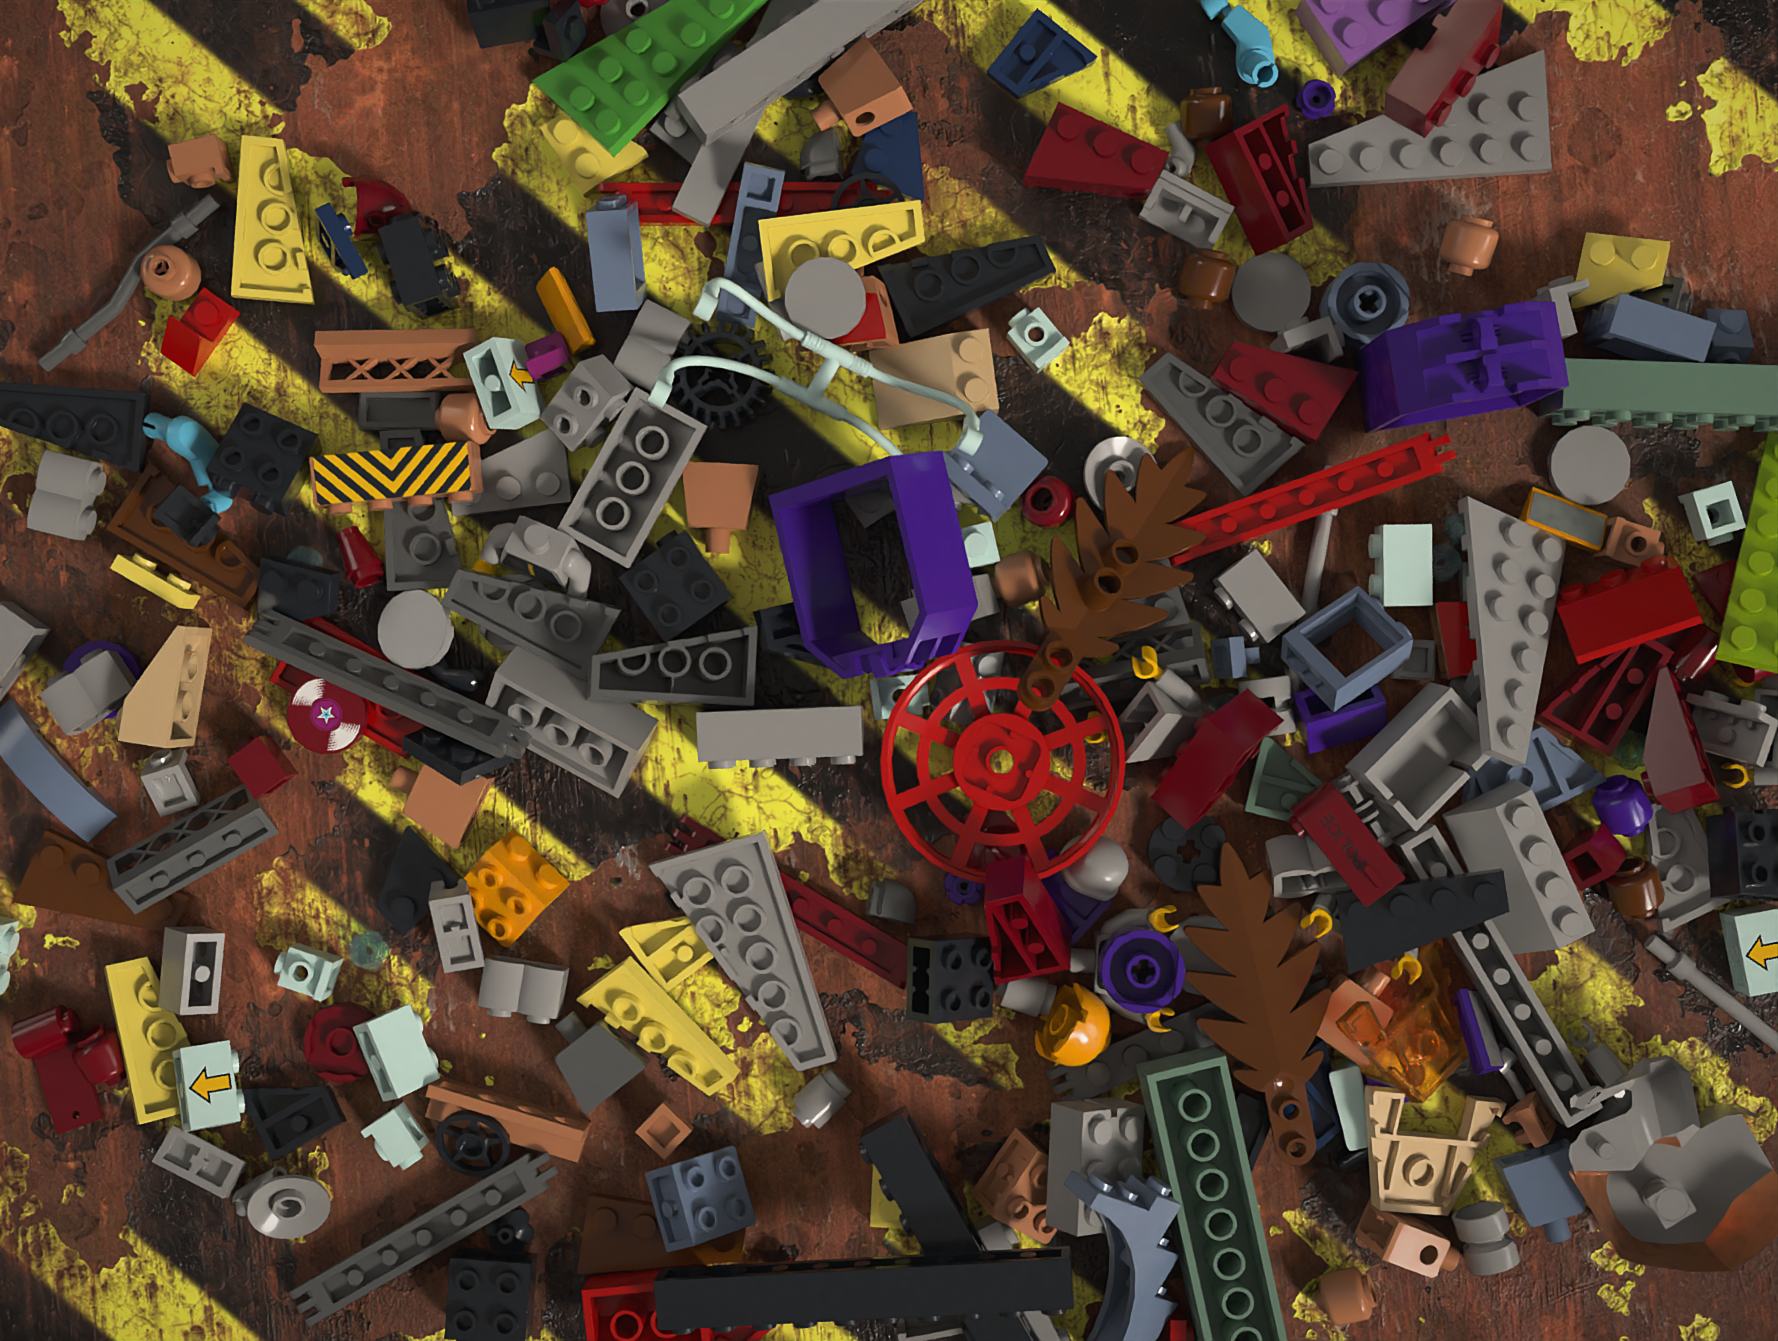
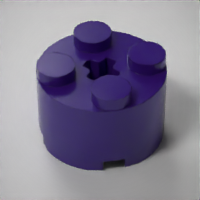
[1098,925,1185,1014]

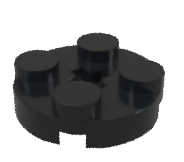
[1147,815,1227,892]

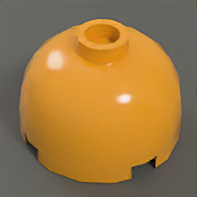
[1035,983,1111,1066]

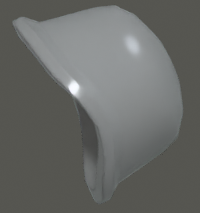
[1060,835,1129,901]

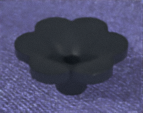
[484,1208,535,1252]

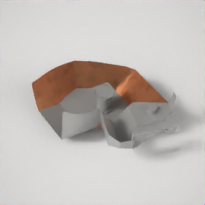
[1568,1055,1778,1272]

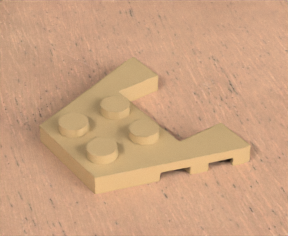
[1364,1085,1506,1216]

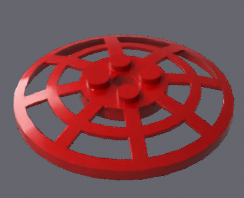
[880,640,1126,884]

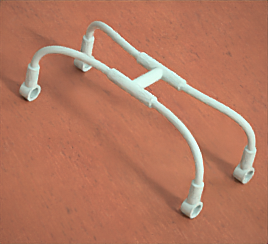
[647,277,983,456]

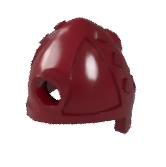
[342,175,412,242]

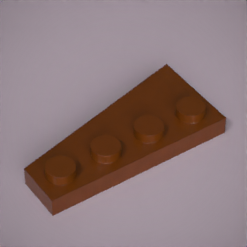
[106,462,260,611]
[12,829,194,933]
[576,1192,747,1275]

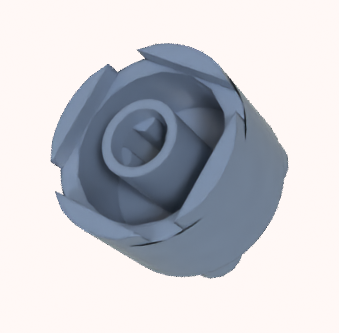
[1318,262,1410,351]

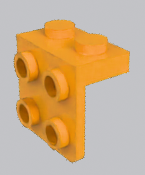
[464,829,570,948]

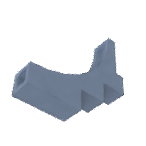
[1063,1170,1182,1341]

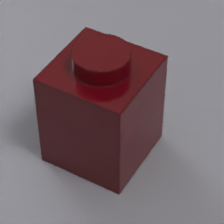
[226,734,299,799]
[1561,822,1628,891]

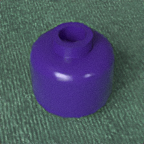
[1591,775,1654,837]

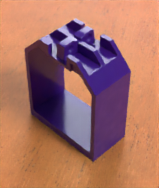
[1352,301,1569,434]
[769,450,978,679]

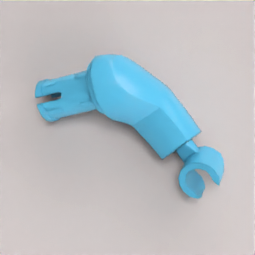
[1201,0,1278,87]
[143,412,233,513]

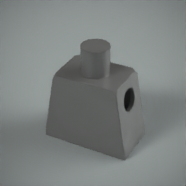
[554,1011,651,1115]

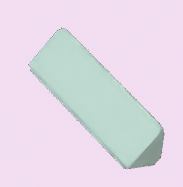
[1329,1059,1368,1151]

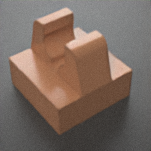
[1503,1090,1557,1148]
[635,1100,694,1160]

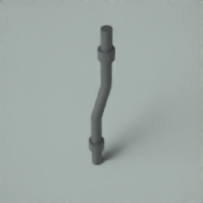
[38,193,221,372]

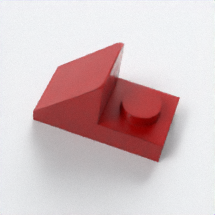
[160,287,241,377]

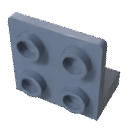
[943,409,1048,523]
[645,1146,756,1252]

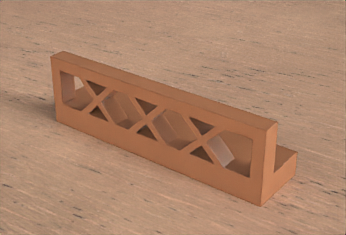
[314,328,482,393]
[425,1076,591,1163]

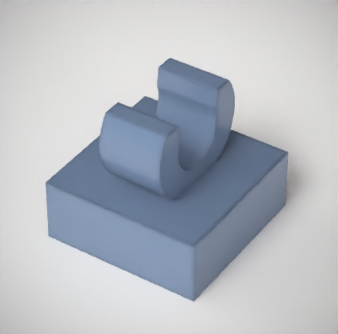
[1210,636,1260,679]

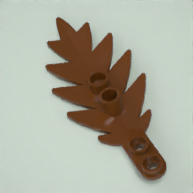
[1017,446,1206,712]
[1183,841,1332,1166]

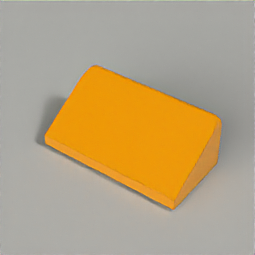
[536,267,596,356]

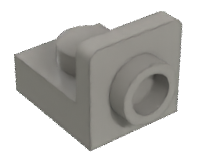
[140,748,201,817]

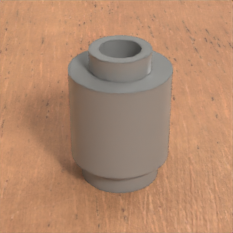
[994,976,1057,1017]
[792,1068,852,1129]

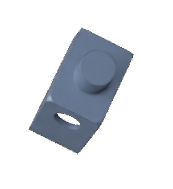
[1492,1138,1585,1243]

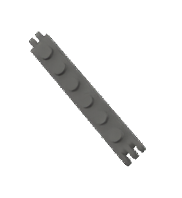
[243,609,532,759]
[1045,961,1329,1102]
[288,1151,559,1327]

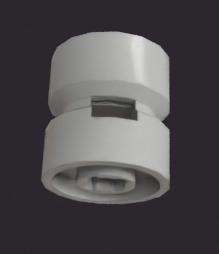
[1237,675,1297,736]
[1452,1201,1520,1275]

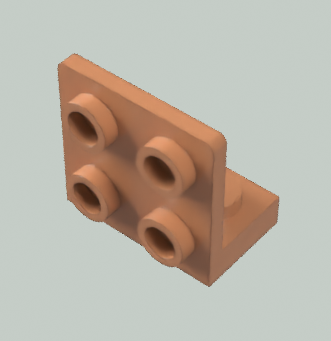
[971,1127,1058,1244]

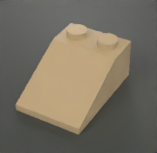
[869,328,999,431]
[116,625,212,748]

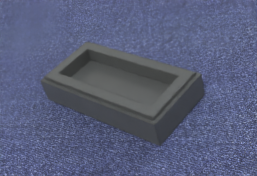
[359,391,442,432]

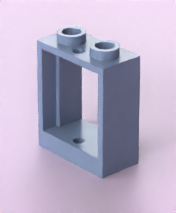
[585,194,647,312]
[1583,293,1717,363]
[1280,586,1413,712]

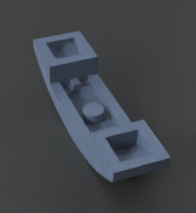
[715,162,785,328]
[0,698,120,843]

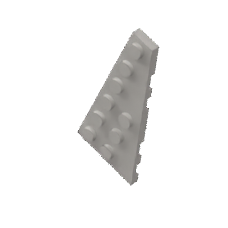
[1305,49,1552,188]
[1458,496,1567,767]

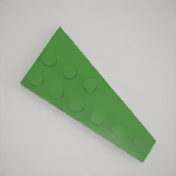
[532,0,768,157]

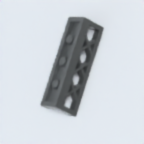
[1052,621,1211,713]
[106,784,279,914]

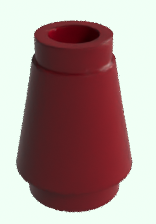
[336,526,385,588]

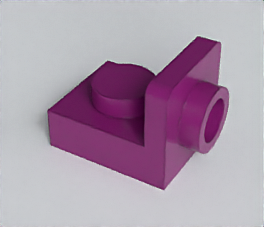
[524,332,575,384]

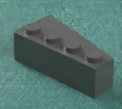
[586,625,758,710]

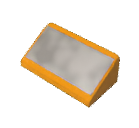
[1519,487,1608,553]

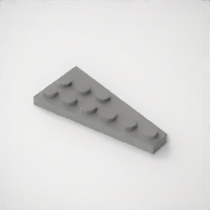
[648,829,838,1072]

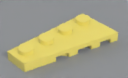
[231,135,315,305]
[758,200,925,303]
[576,956,740,1096]
[104,957,191,1125]

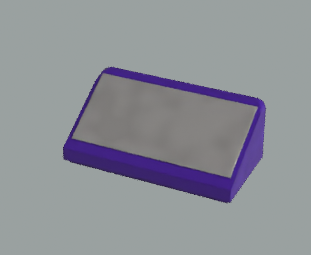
[1451,989,1504,1075]

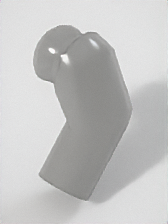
[1163,120,1197,179]
[232,1166,288,1216]

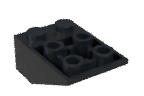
[466,0,556,49]

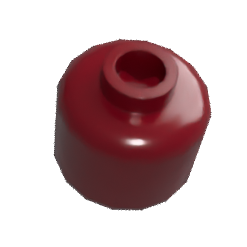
[1019,475,1076,530]
[72,1024,127,1086]

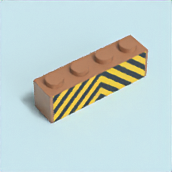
[309,441,484,515]

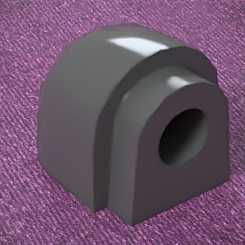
[800,127,844,182]
[864,877,917,926]

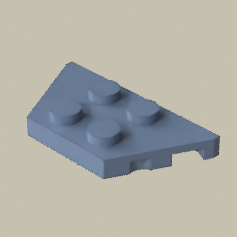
[1461,723,1607,812]

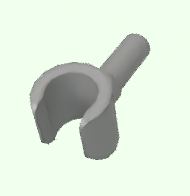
[1498,1043,1527,1100]

